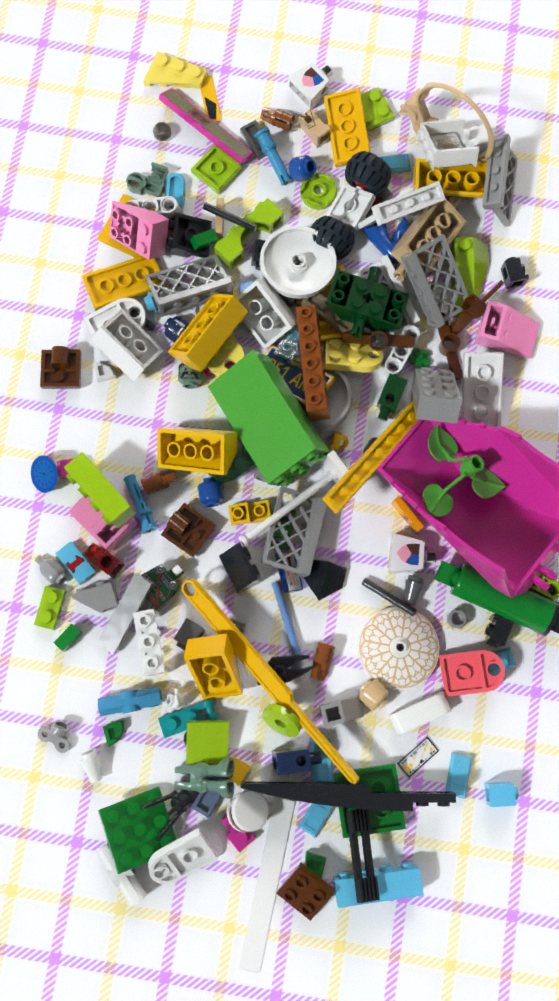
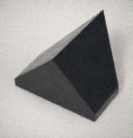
[303,560,347,601]

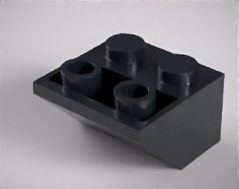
[219,542,261,594]

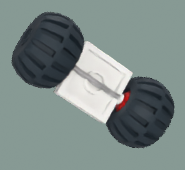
[311,151,391,260]

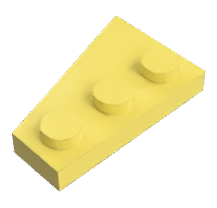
[143,51,208,89]

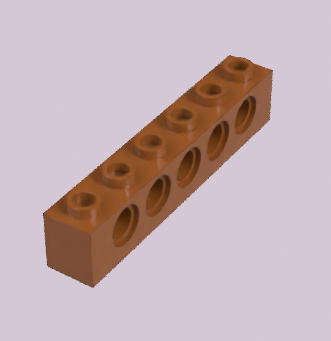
[296,304,331,422]

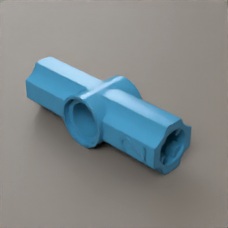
[97,687,163,716]

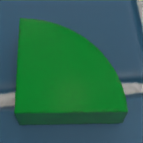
[103,720,124,747]
[305,852,327,878]

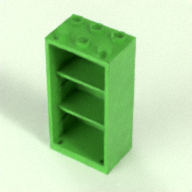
[208,350,330,487]

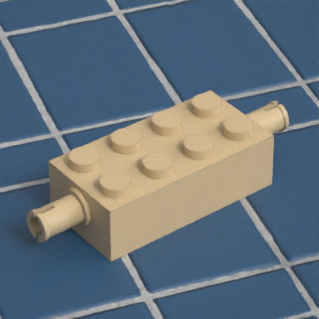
[390,196,466,282]

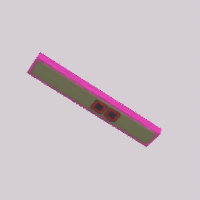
[159,88,253,164]

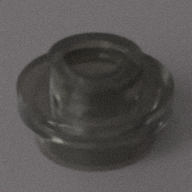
[153,122,171,141]

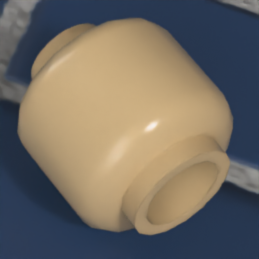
[358,679,389,710]

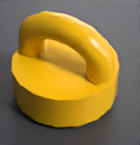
[328,431,349,451]

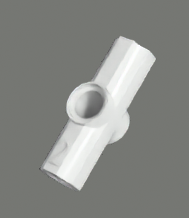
[97,842,147,907]

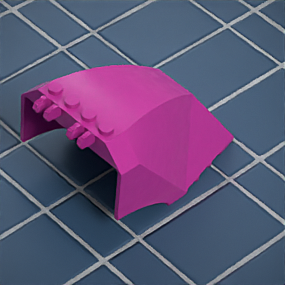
[377,418,559,598]

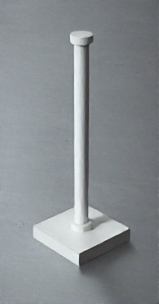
[238,450,348,547]

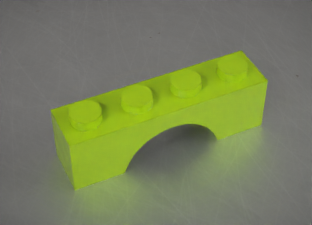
[214,198,284,270]

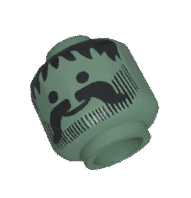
[178,363,203,389]

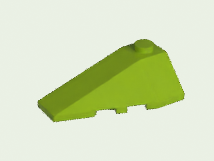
[450,237,489,318]

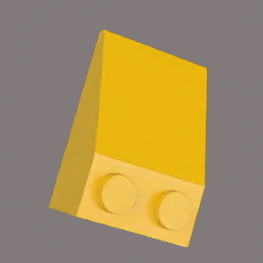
[184,634,243,700]

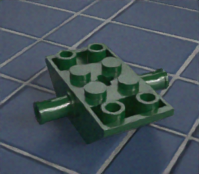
[325,266,410,339]

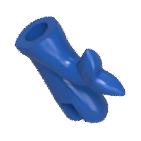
[362,217,408,264]

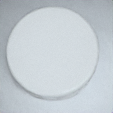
[227,790,269,833]

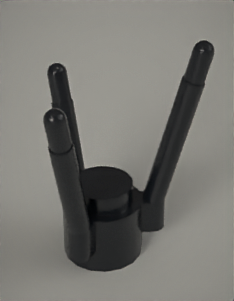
[143,790,193,841]

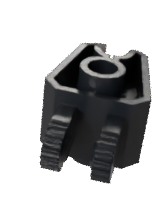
[257,654,313,685]

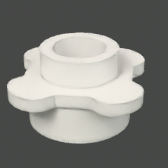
[166,688,184,713]

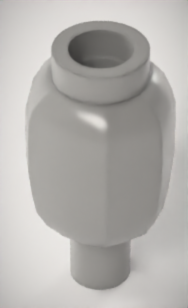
[35,555,67,585]

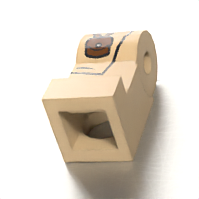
[298,109,331,148]

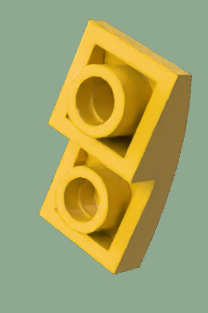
[228,500,272,525]

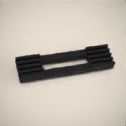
[346,809,380,903]

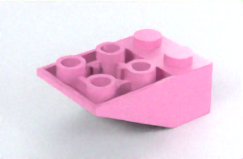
[109,201,169,260]
[475,300,540,359]
[68,496,138,552]

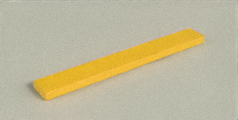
[322,400,419,514]

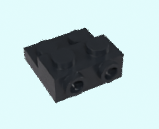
[166,213,212,258]

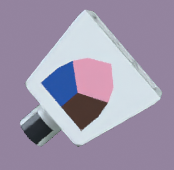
[288,63,333,110]
[388,533,436,574]

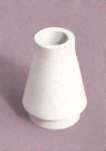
[79,749,102,783]

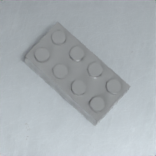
[411,367,462,424]

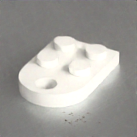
[84,298,146,353]
[148,828,217,884]

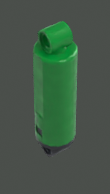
[434,561,559,636]

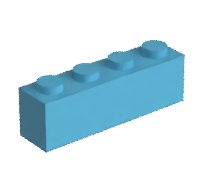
[333,862,424,908]

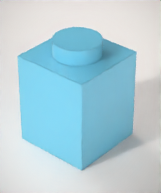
[484,781,519,807]

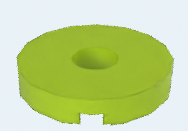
[300,173,337,210]
[262,704,302,737]

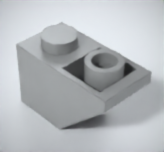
[71,580,119,613]
[319,696,364,727]

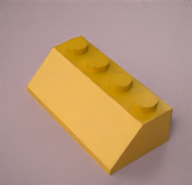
[412,158,487,198]
[168,293,248,372]
[157,426,237,475]

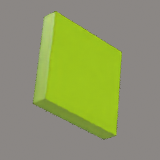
[190,144,243,195]
[186,720,229,764]

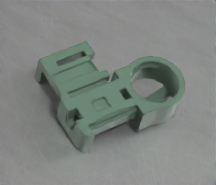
[126,162,169,197]

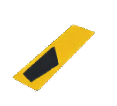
[201,75,222,122]

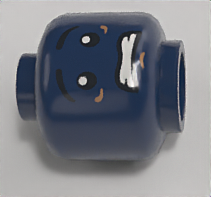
[164,316,190,343]

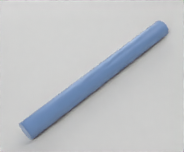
[271,581,302,655]

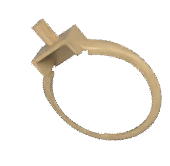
[399,82,494,162]

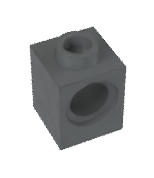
[174,618,205,651]

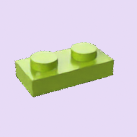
[34,586,66,630]

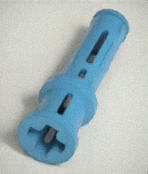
[254,127,292,186]
[123,474,159,534]

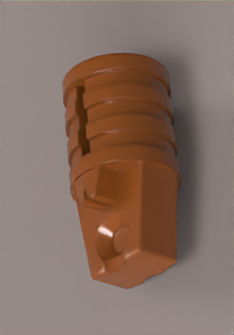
[260,107,295,132]
[141,471,178,496]
[311,642,336,681]

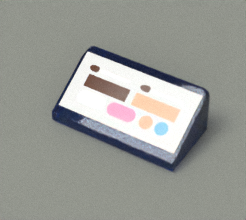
[275,551,303,593]

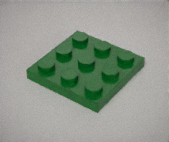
[333,763,406,838]
[98,786,176,874]

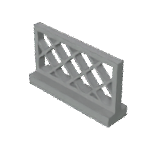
[482,134,518,227]
[400,234,469,328]
[145,254,233,317]
[261,486,327,578]

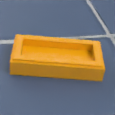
[391,496,424,534]

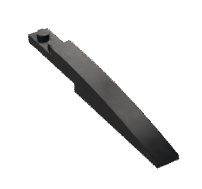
[241,781,456,811]

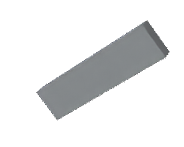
[97,573,154,654]

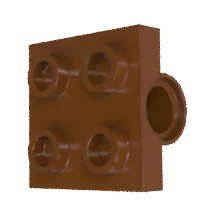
[40,346,82,389]
[161,503,217,558]
[276,862,336,921]

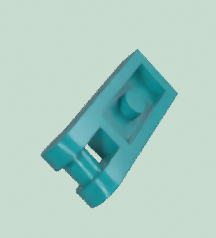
[158,699,219,738]

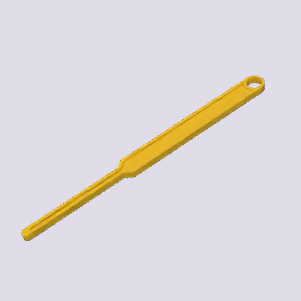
[182,579,359,784]

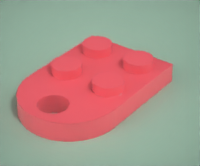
[439,650,505,697]

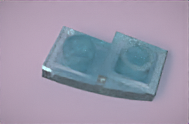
[274,330,300,361]

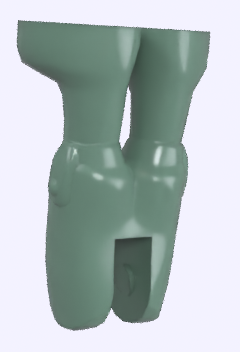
[174,757,234,799]

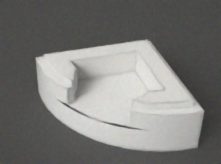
[93,362,117,383]

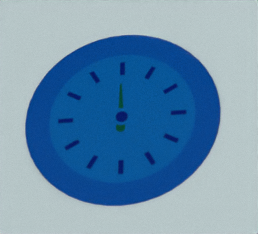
[31,455,58,493]

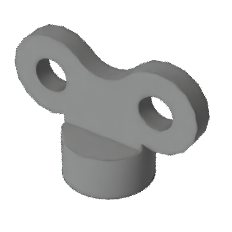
[37,720,71,753]

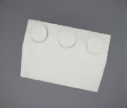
[237,277,298,349]
[91,309,164,381]

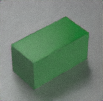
[190,229,219,251]
[53,624,83,652]

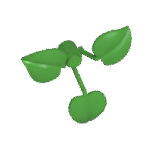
[423,424,506,517]

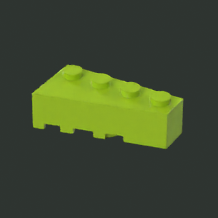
[64,452,136,529]

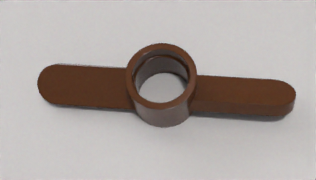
[450,280,504,335]
[437,312,463,380]
[341,329,415,351]

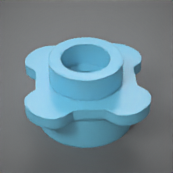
[144,292,158,314]

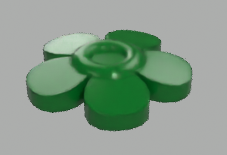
[408,348,430,369]

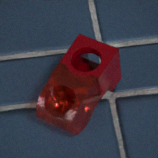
[83,542,125,579]

